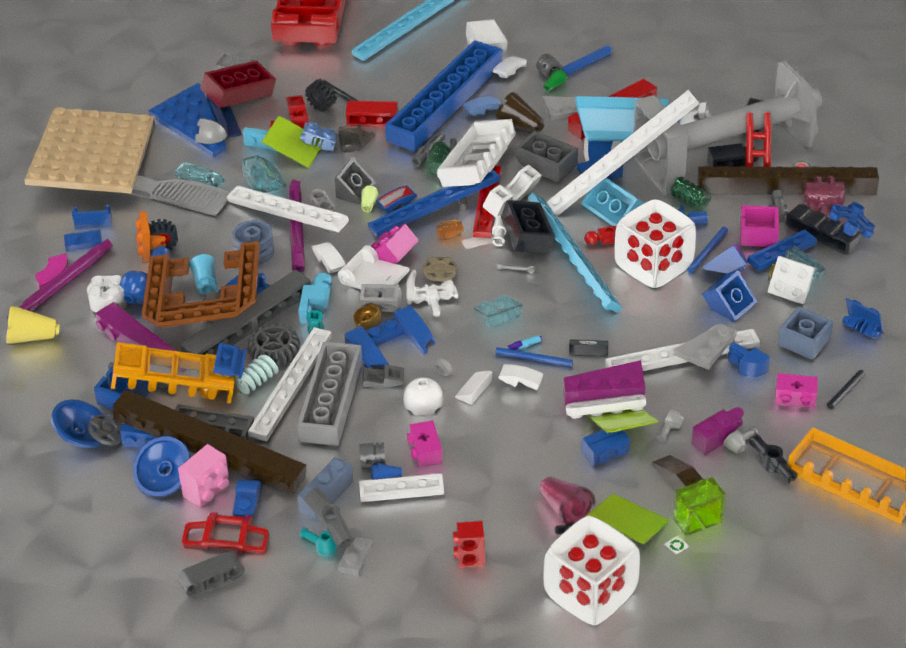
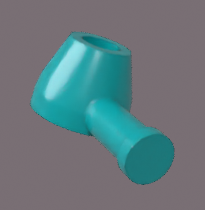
[300,527,337,556]

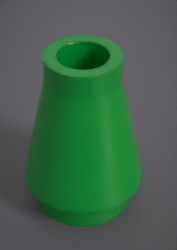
[543,69,567,92]

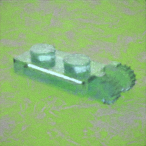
[175,161,225,187]

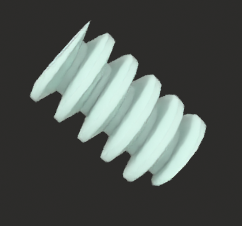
[234,354,279,395]

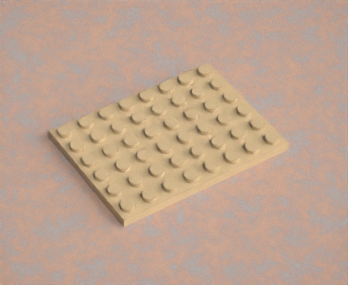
[25,107,155,194]

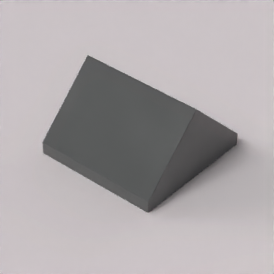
[334,157,376,204]

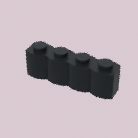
[786,204,861,254]

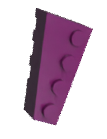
[563,360,646,409]

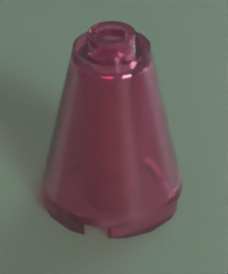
[539,477,595,525]

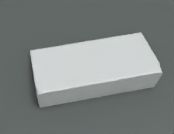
[455,371,492,405]

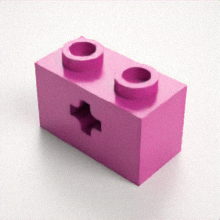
[775,373,818,408]
[406,420,443,467]

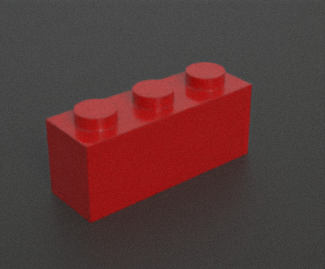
[345,101,398,127]

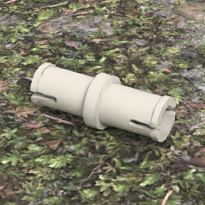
[492,215,506,246]

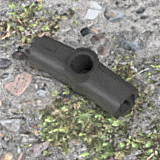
[304,487,354,549]

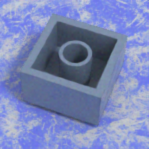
[778,306,833,360]

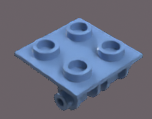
[300,122,338,152]

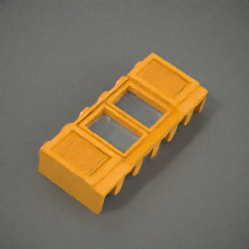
[111,342,234,404]

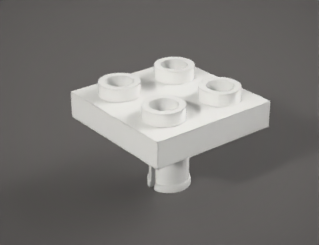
[767,256,816,304]

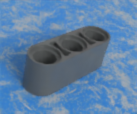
[178,551,245,597]

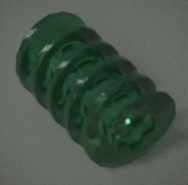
[424,141,451,178]
[671,176,712,211]

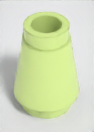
[361,186,379,212]

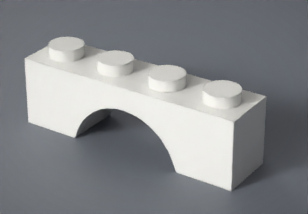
[482,165,542,217]

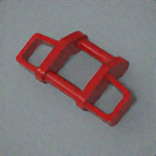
[182,512,270,555]

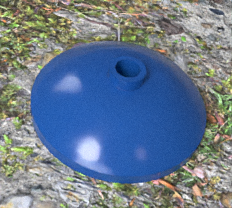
[51,399,107,448]
[133,436,191,497]

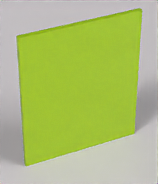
[262,116,323,168]
[587,409,658,433]
[586,493,669,545]

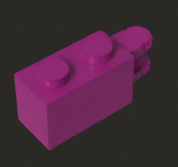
[691,407,744,455]

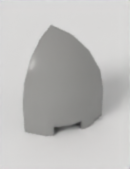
[195,118,227,144]

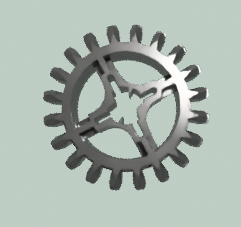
[248,323,300,367]

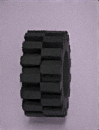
[305,79,337,112]

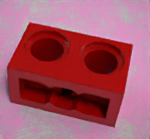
[453,521,485,568]

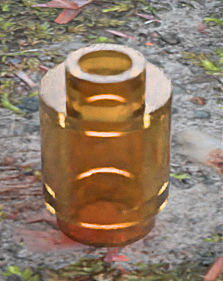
[436,218,464,240]

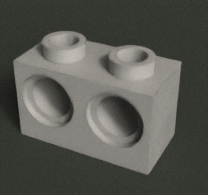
[359,284,403,312]

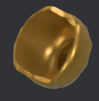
[353,303,382,330]

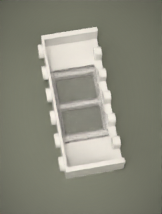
[437,119,516,187]

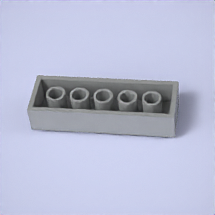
[297,342,362,446]

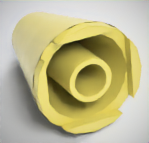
[7,306,60,344]

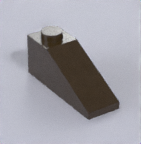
[652,455,705,505]

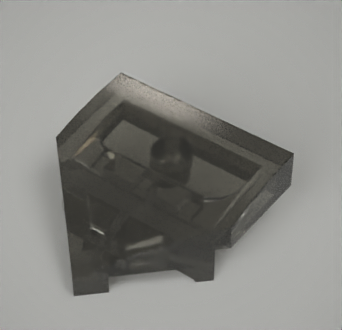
[338,124,375,152]

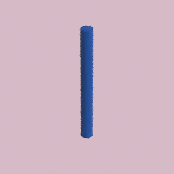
[687,226,728,273]
[495,347,573,367]

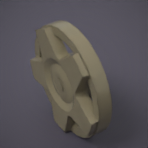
[423,256,457,282]

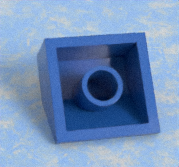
[702,270,758,322]

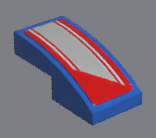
[376,185,417,214]

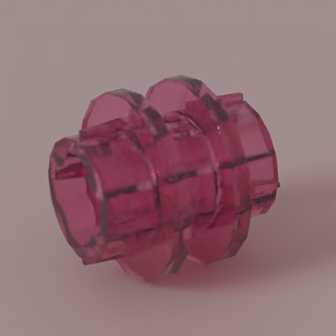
[804,176,845,212]

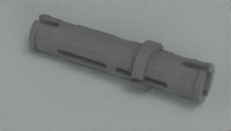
[411,131,446,167]

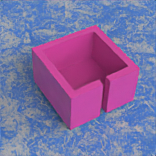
[740,205,779,247]

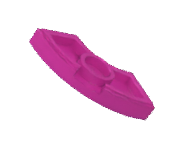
[35,253,68,288]

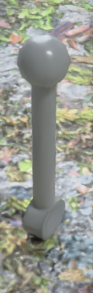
[497,263,535,273]

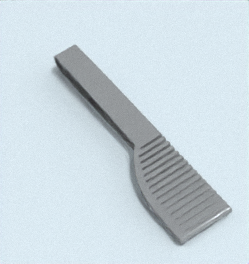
[128,175,231,216]

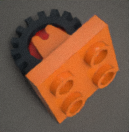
[136,211,178,263]

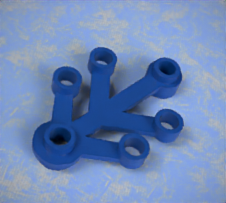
[828,202,876,239]

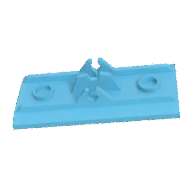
[575,96,669,142]

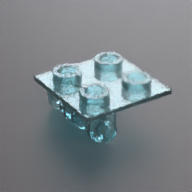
[473,295,523,327]

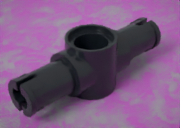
[749,435,798,483]

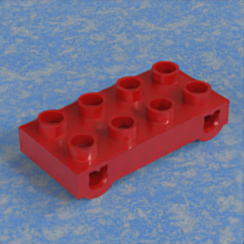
[271,0,346,46]

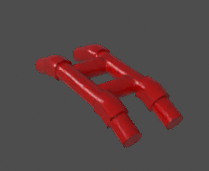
[745,112,772,167]

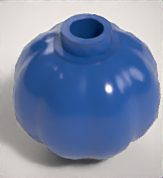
[119,270,147,304]

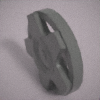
[88,413,123,445]

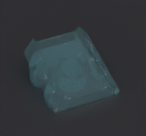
[785,245,826,280]

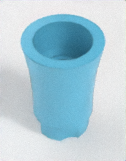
[190,254,217,295]

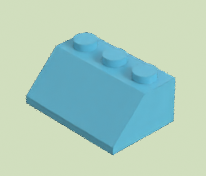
[581,177,645,226]

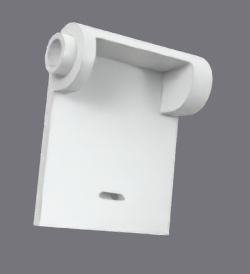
[338,245,410,289]

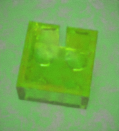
[673,477,726,536]

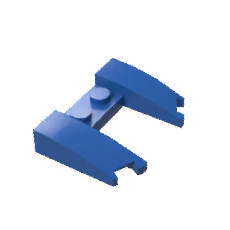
[344,305,436,368]

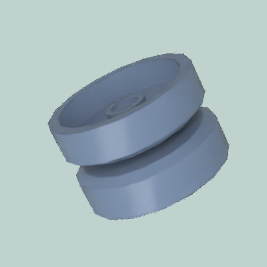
[232,220,275,265]

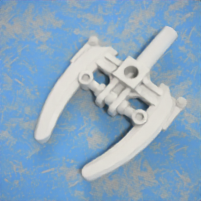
[406,270,458,316]

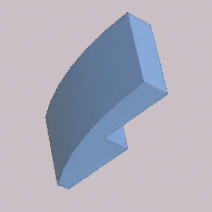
[463,97,502,116]

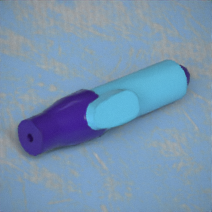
[507,335,543,351]

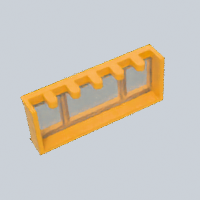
[788,427,906,524]

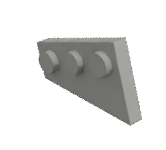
[543,96,578,121]
[674,323,737,370]

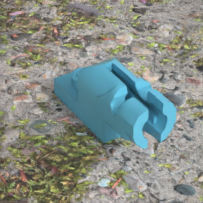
[299,273,332,324]

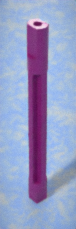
[289,179,305,273]
[7,238,113,319]

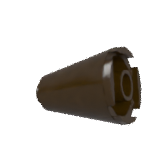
[496,92,545,133]

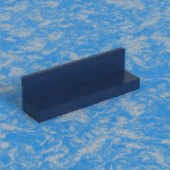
[206,95,242,139]

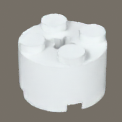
[87,275,128,312]

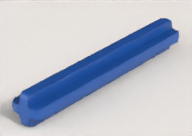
[563,45,612,75]

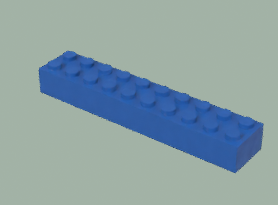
[385,40,502,152]

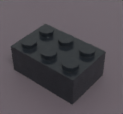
[501,200,555,253]

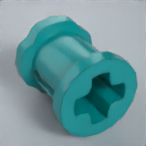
[306,310,324,334]

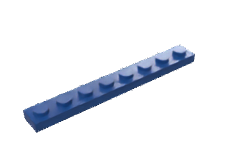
[367,169,500,238]

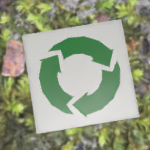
[664,535,690,555]

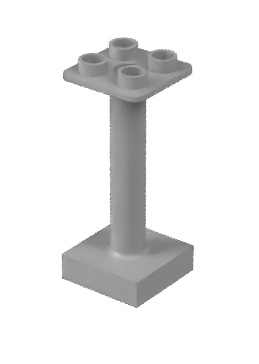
[633,61,822,196]

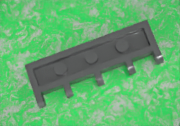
[175,404,254,440]

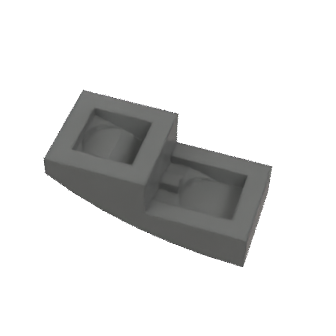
[362,365,404,388]

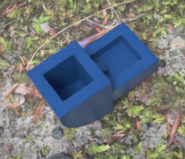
[728,342,770,377]
[232,479,263,519]

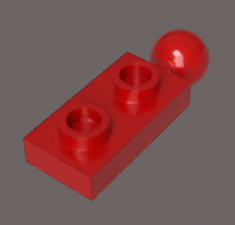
[584,226,617,245]

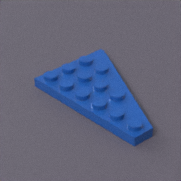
[148,83,226,157]

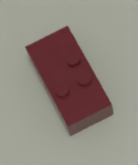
[200,60,276,108]

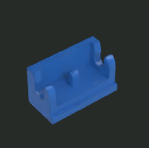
[72,205,112,229]

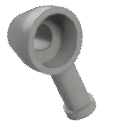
[656,408,685,443]
[723,427,758,454]

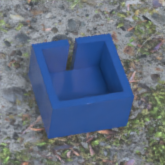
[94,364,150,410]

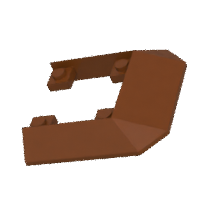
[142,241,260,328]

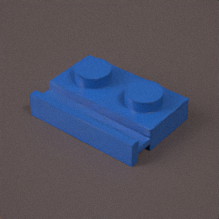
[213,343,247,379]

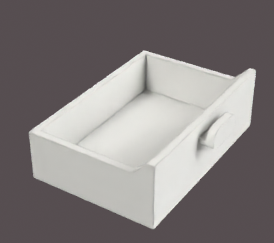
[466,20,507,52]

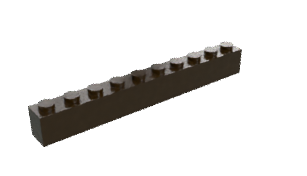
[697,166,879,195]
[113,389,306,494]

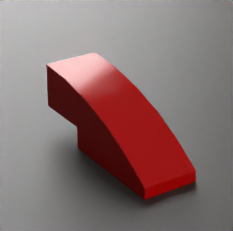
[286,95,309,129]

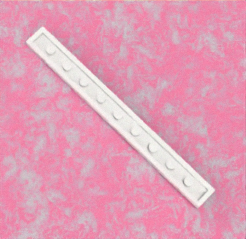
[547,90,699,216]

